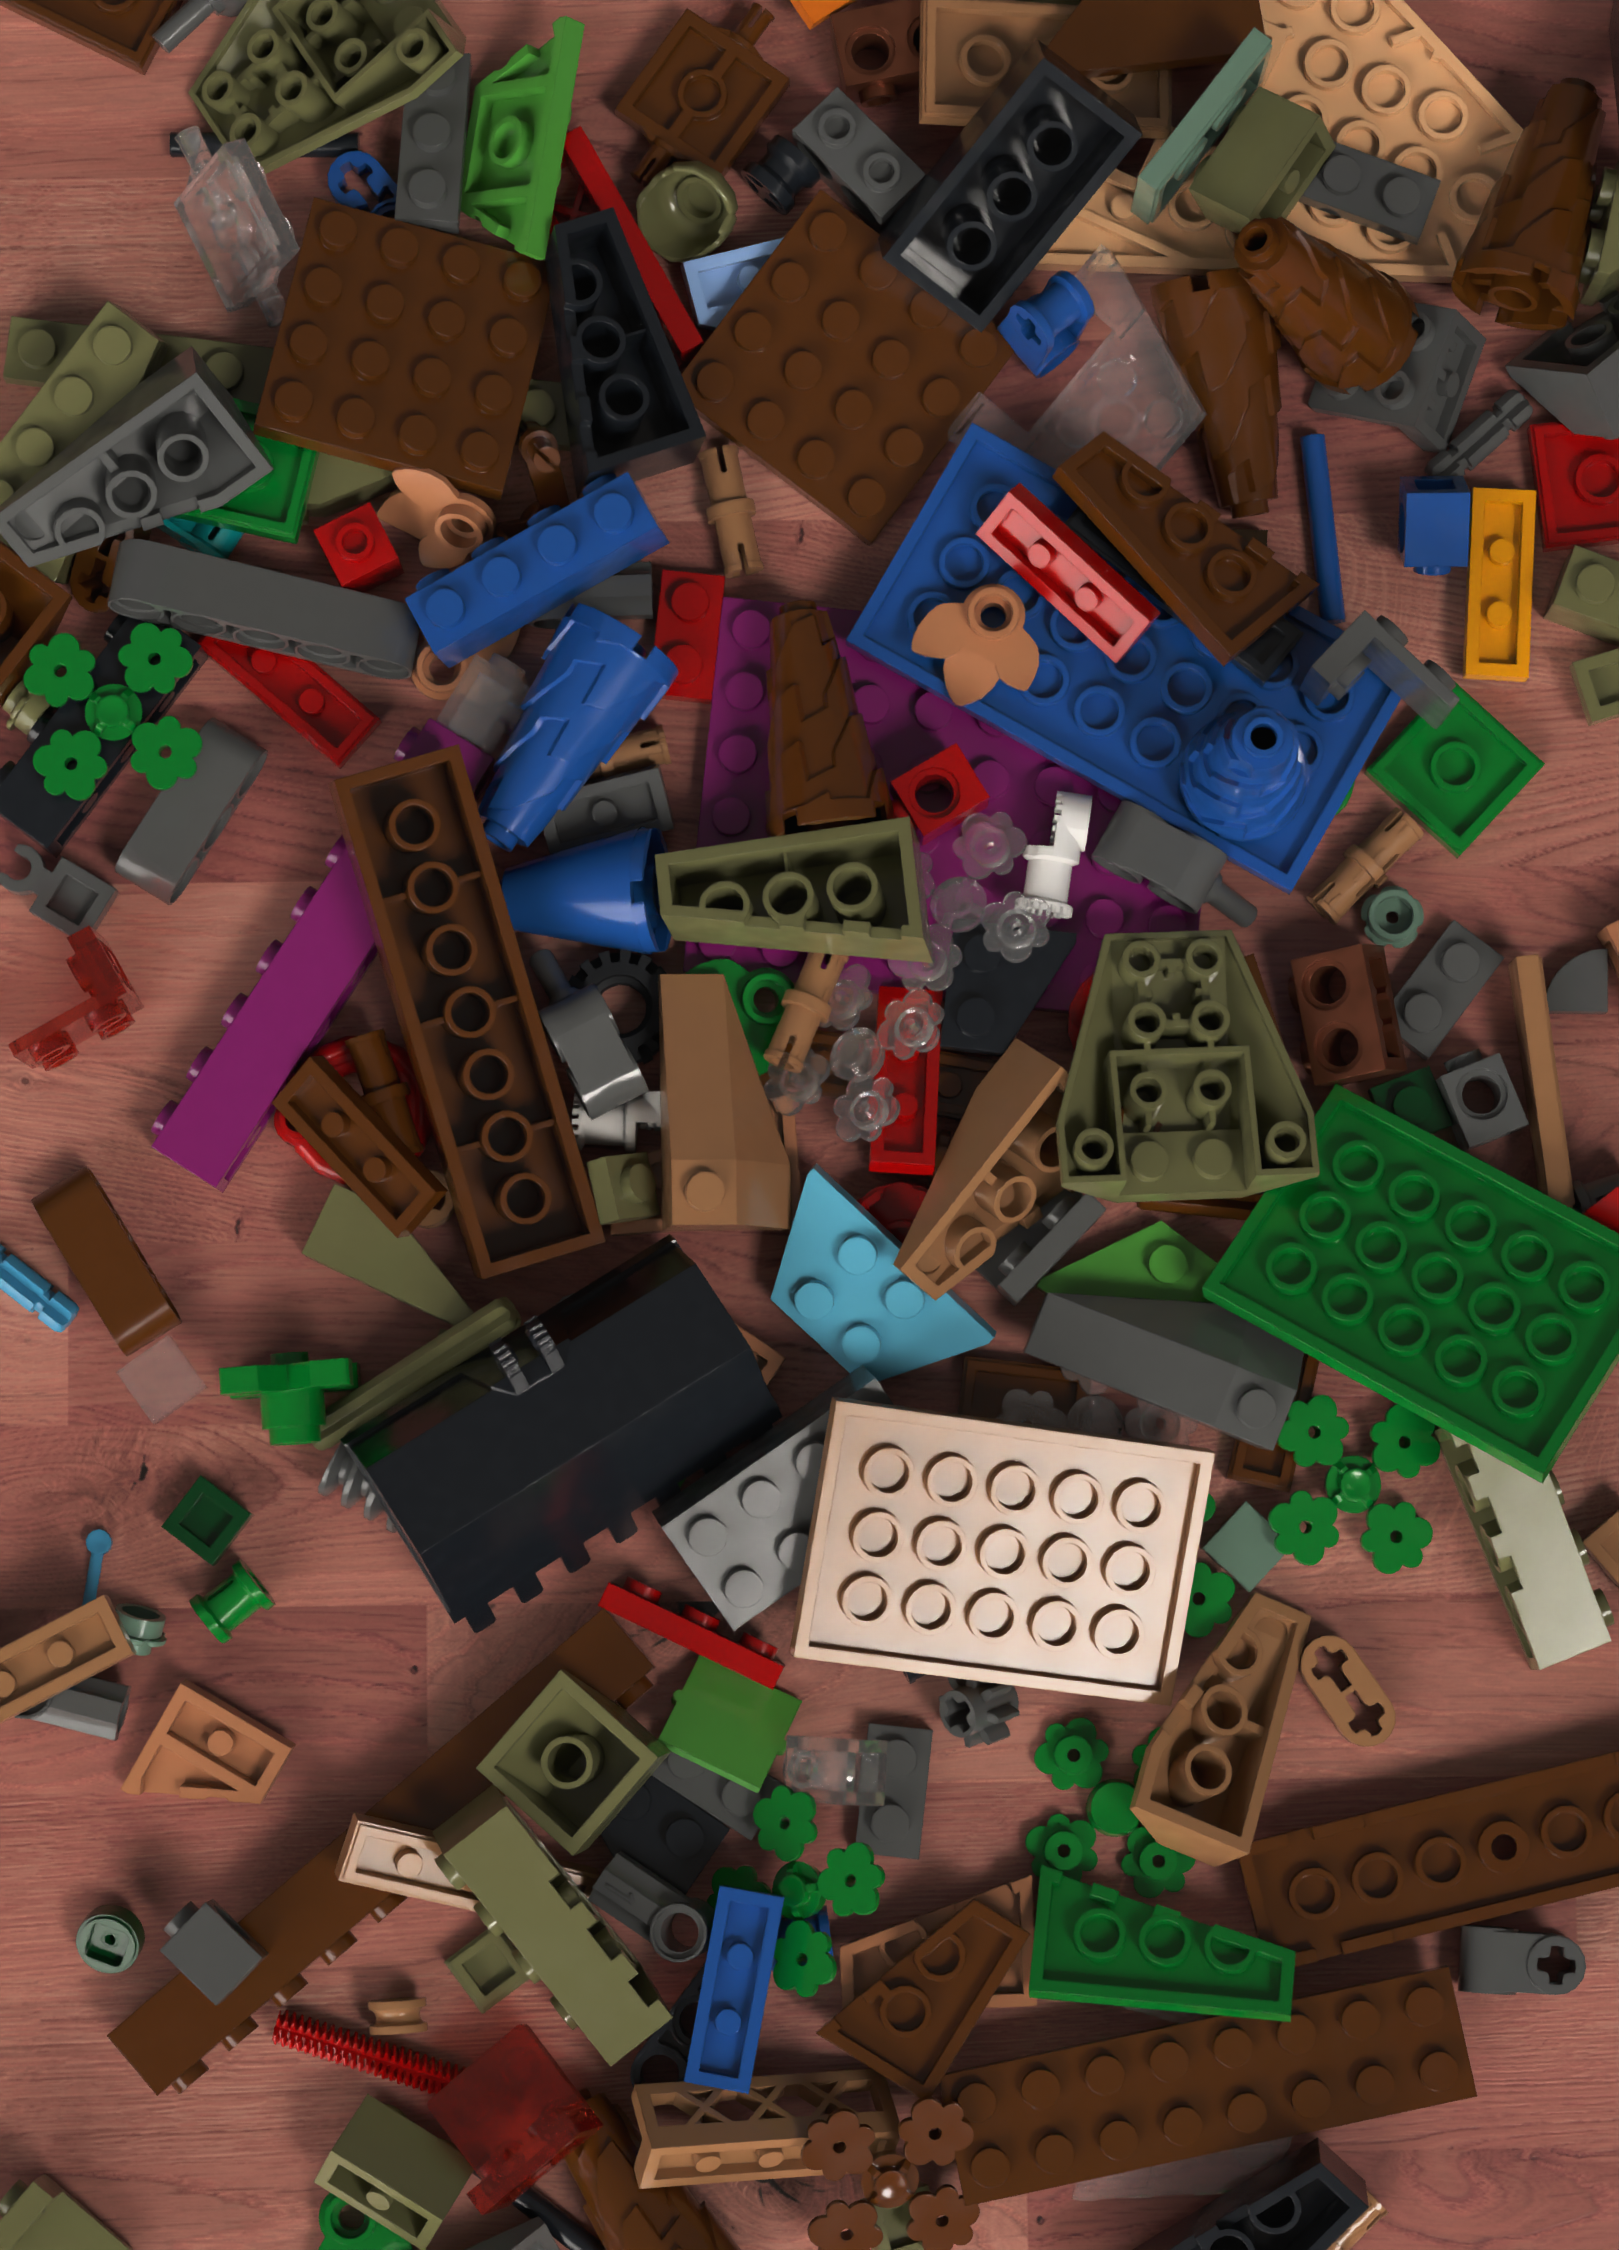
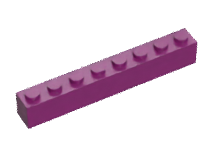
[151,718,495,1193]

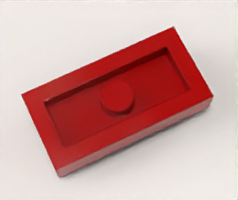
[654,569,726,704]

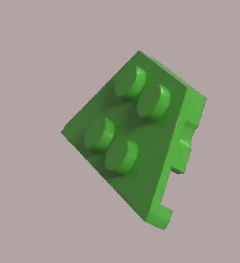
[461,16,585,260]
[1036,1220,1218,1303]

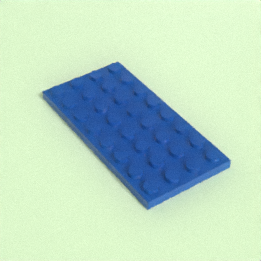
[846,423,1401,895]

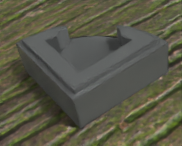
[1546,949,1608,1014]

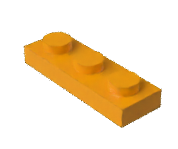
[1462,487,1536,682]

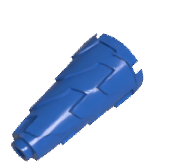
[478,603,679,852]
[1179,706,1310,842]

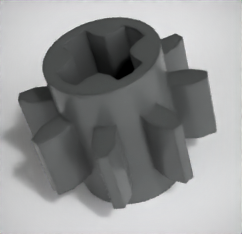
[939,1677,1019,1748]

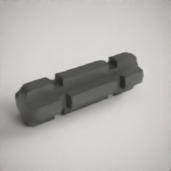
[1424,389,1533,476]

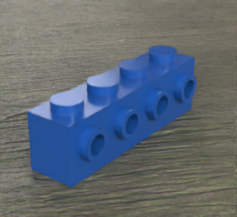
[405,471,670,668]

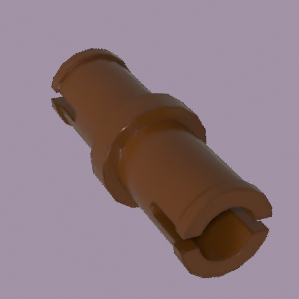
[345,1028,425,1154]

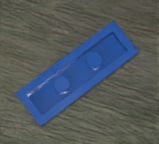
[684,1884,785,2094]

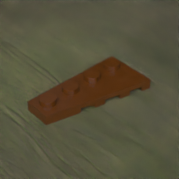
[1052,431,1320,667]

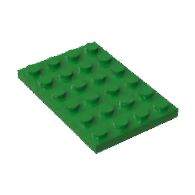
[1202,1084,1619,1484]

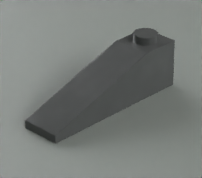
[1505,290,1619,440]
[0,346,274,568]
[1023,1292,1304,1451]

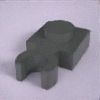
[0,844,120,946]

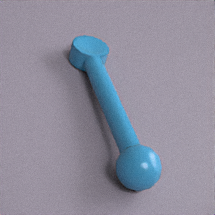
[82,1529,113,1606]

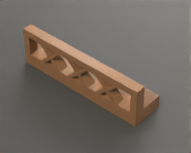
[631,2068,900,2189]

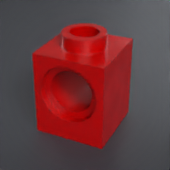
[313,502,404,593]
[890,742,990,846]

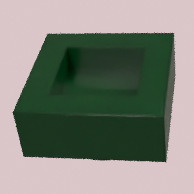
[1367,1066,1453,1134]
[161,1475,254,1566]

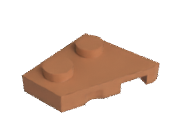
[120,1679,296,1804]

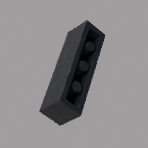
[0,614,209,858]

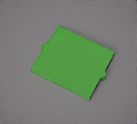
[658,1655,802,1794]

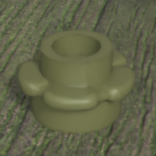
[2,680,56,736]

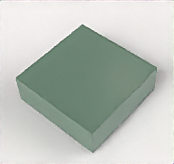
[1201,1501,1284,1592]

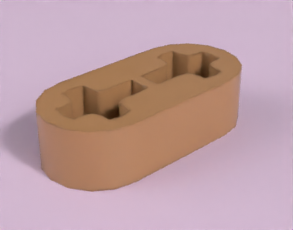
[1298,1636,1396,1747]

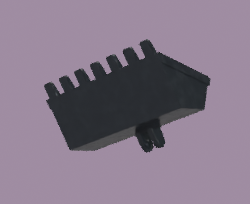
[340,1234,782,1633]

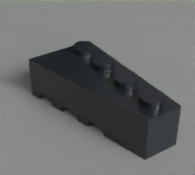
[545,207,706,500]
[1132,2137,1369,2250]

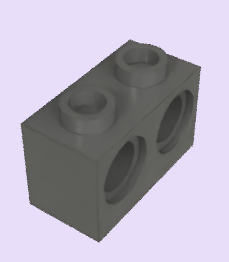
[792,87,926,234]

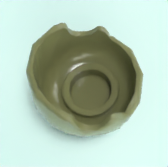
[636,161,738,262]

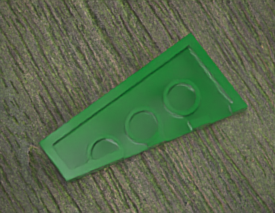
[1029,1865,1296,2022]

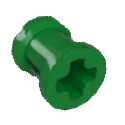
[189,1559,275,1644]

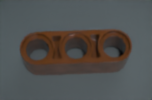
[31,1166,182,1356]

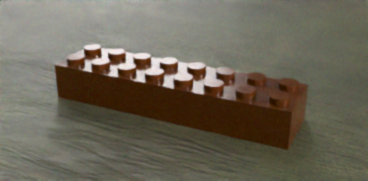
[328,744,606,1279]

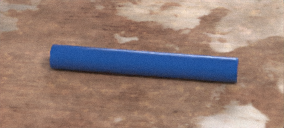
[1300,434,1346,624]

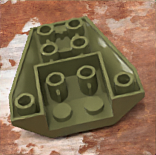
[188,0,466,182]
[1056,930,1320,1203]

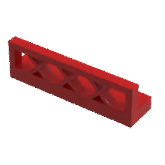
[549,126,704,370]

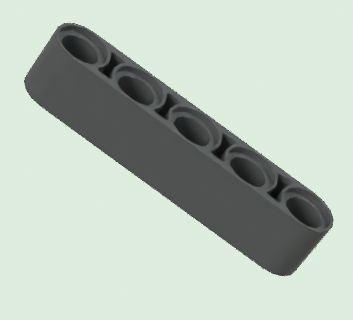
[108,539,420,680]

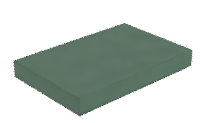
[1131,27,1273,224]

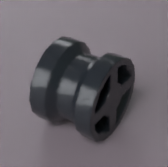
[741,135,820,215]

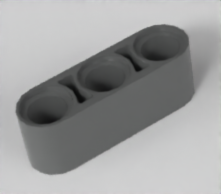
[115,717,268,905]

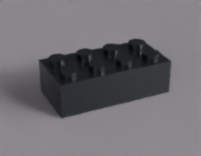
[878,38,1143,333]

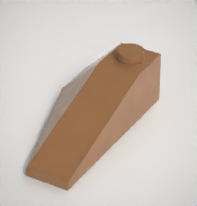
[658,974,791,1231]
[893,1038,1075,1301]
[1129,1592,1311,1867]

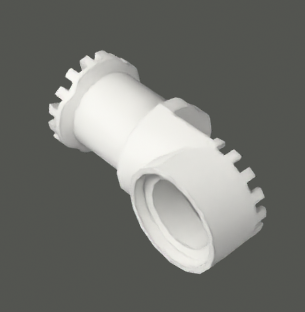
[1015,791,1092,919]
[572,1091,661,1153]

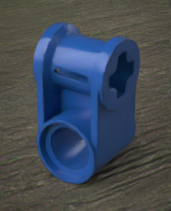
[997,270,1095,378]

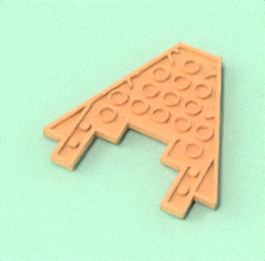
[1034,0,1524,283]

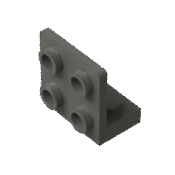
[1308,302,1486,453]
[1299,610,1460,729]
[975,1189,1106,1307]

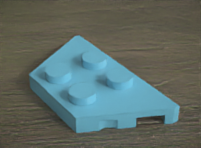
[770,1163,997,1381]

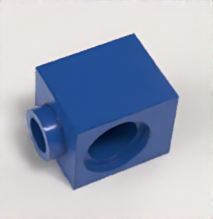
[1398,476,1471,576]

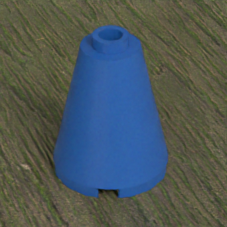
[499,827,671,954]

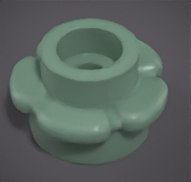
[1361,886,1424,948]
[115,1603,167,1656]

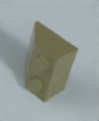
[476,1669,671,1856]

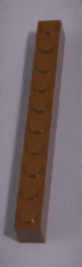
[107,1608,656,2096]

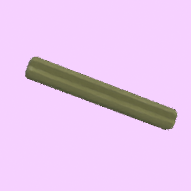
[312,1297,521,1450]

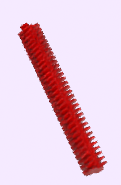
[272,2009,528,2122]

